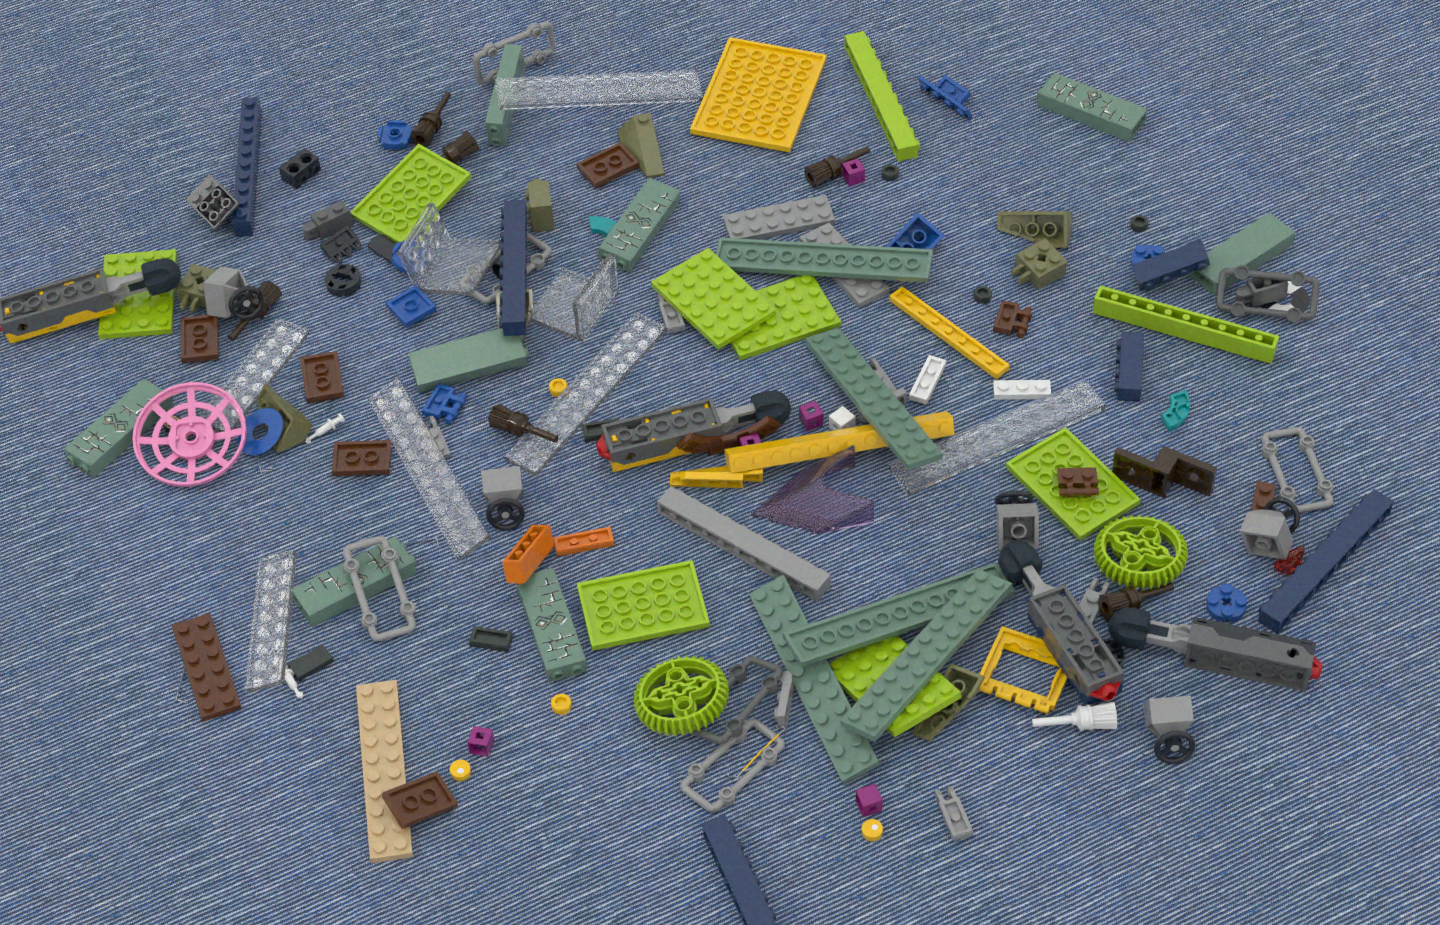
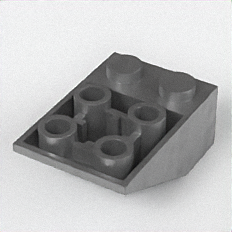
[186,174,240,230]

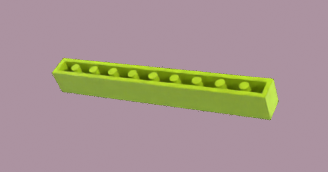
[844,31,920,162]
[1093,286,1280,364]

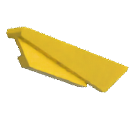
[670,466,764,488]

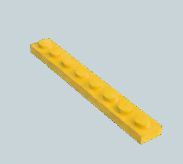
[889,286,1010,380]

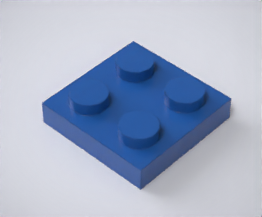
[386,285,437,328]

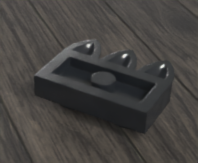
[319,225,361,263]

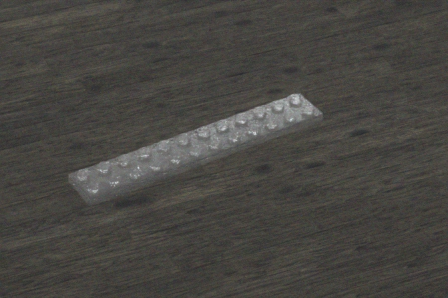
[495,70,703,110]
[505,312,666,477]
[368,377,491,561]
[889,379,1106,495]

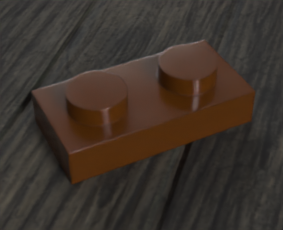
[1251,481,1276,511]

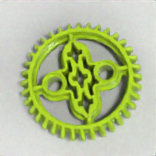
[1094,514,1188,590]
[633,655,729,737]

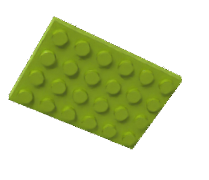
[350,144,472,244]
[651,248,776,350]
[98,249,177,339]
[730,275,841,361]
[1006,427,1141,541]
[576,560,710,651]
[829,635,962,738]

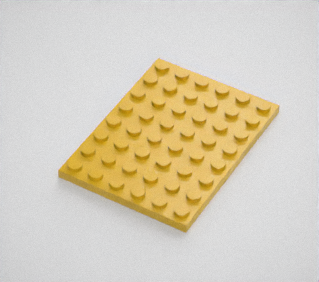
[690,37,827,153]

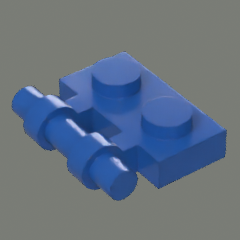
[422,384,467,424]

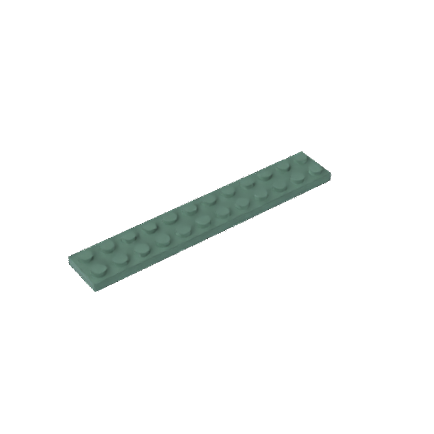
[716,237,933,283]
[805,328,943,471]
[783,562,1015,668]
[840,569,1013,742]
[749,575,881,785]

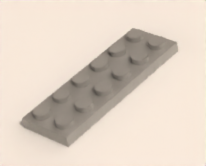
[723,195,835,240]
[799,223,890,308]

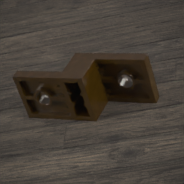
[1112,446,1217,498]

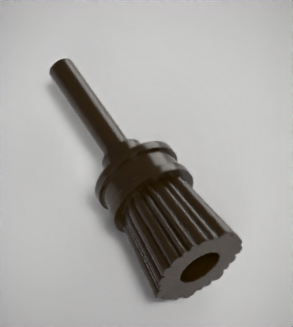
[409,92,451,148]
[440,131,479,164]
[804,146,870,188]
[228,280,282,341]
[488,404,559,443]
[1097,583,1174,621]

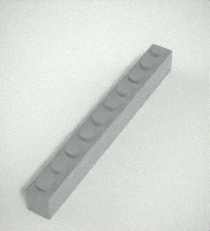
[657,486,831,602]

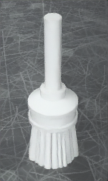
[1032,702,1117,731]

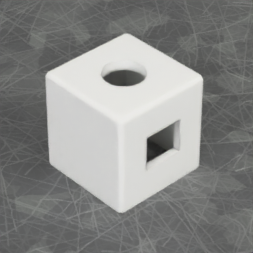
[829,406,855,431]

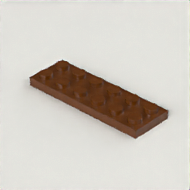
[172,613,242,722]

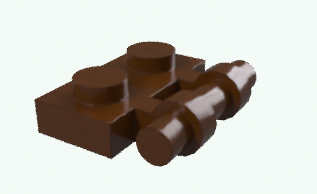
[993,300,1032,338]
[1057,467,1099,498]

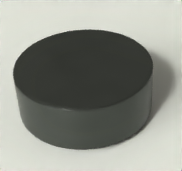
[881,164,899,181]
[1130,215,1149,232]
[973,286,992,304]

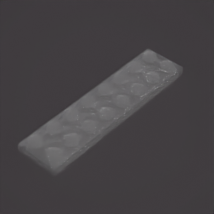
[199,318,310,432]
[245,549,297,693]

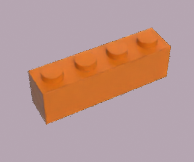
[502,525,554,585]

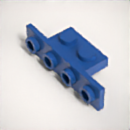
[917,75,972,119]

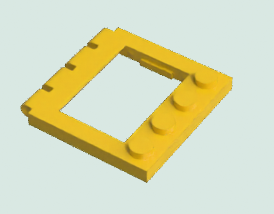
[978,626,1068,714]

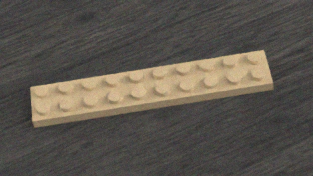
[356,680,413,863]

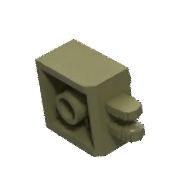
[525,179,554,232]
[1010,238,1068,290]
[176,264,216,313]

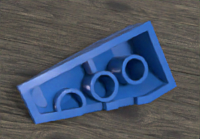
[886,212,945,249]

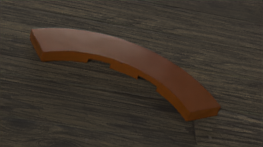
[677,415,781,454]

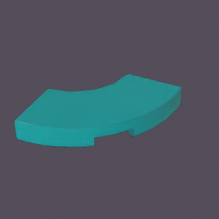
[589,216,617,237]
[1160,390,1190,432]

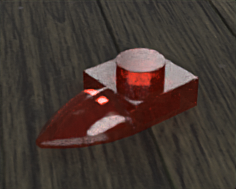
[1273,546,1305,574]

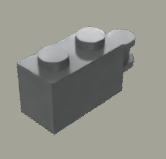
[302,200,353,240]
[1235,270,1289,307]

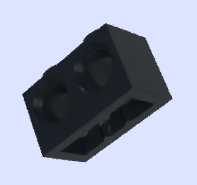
[279,148,321,189]

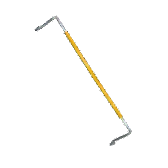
[727,725,785,778]

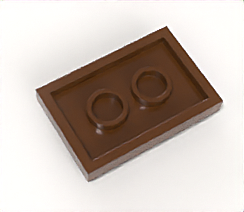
[576,142,640,189]
[181,315,219,363]
[300,351,344,403]
[332,440,392,476]
[382,771,458,829]

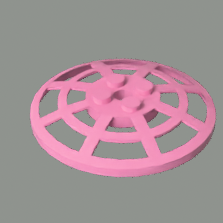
[133,382,247,487]

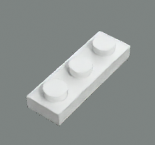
[909,355,947,405]
[993,380,1051,400]

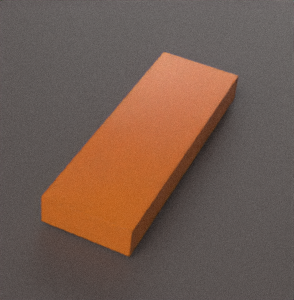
[553,526,615,557]

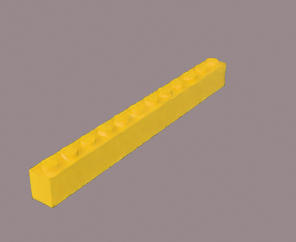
[724,411,955,473]

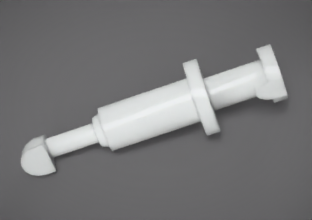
[305,413,345,444]
[277,662,303,698]

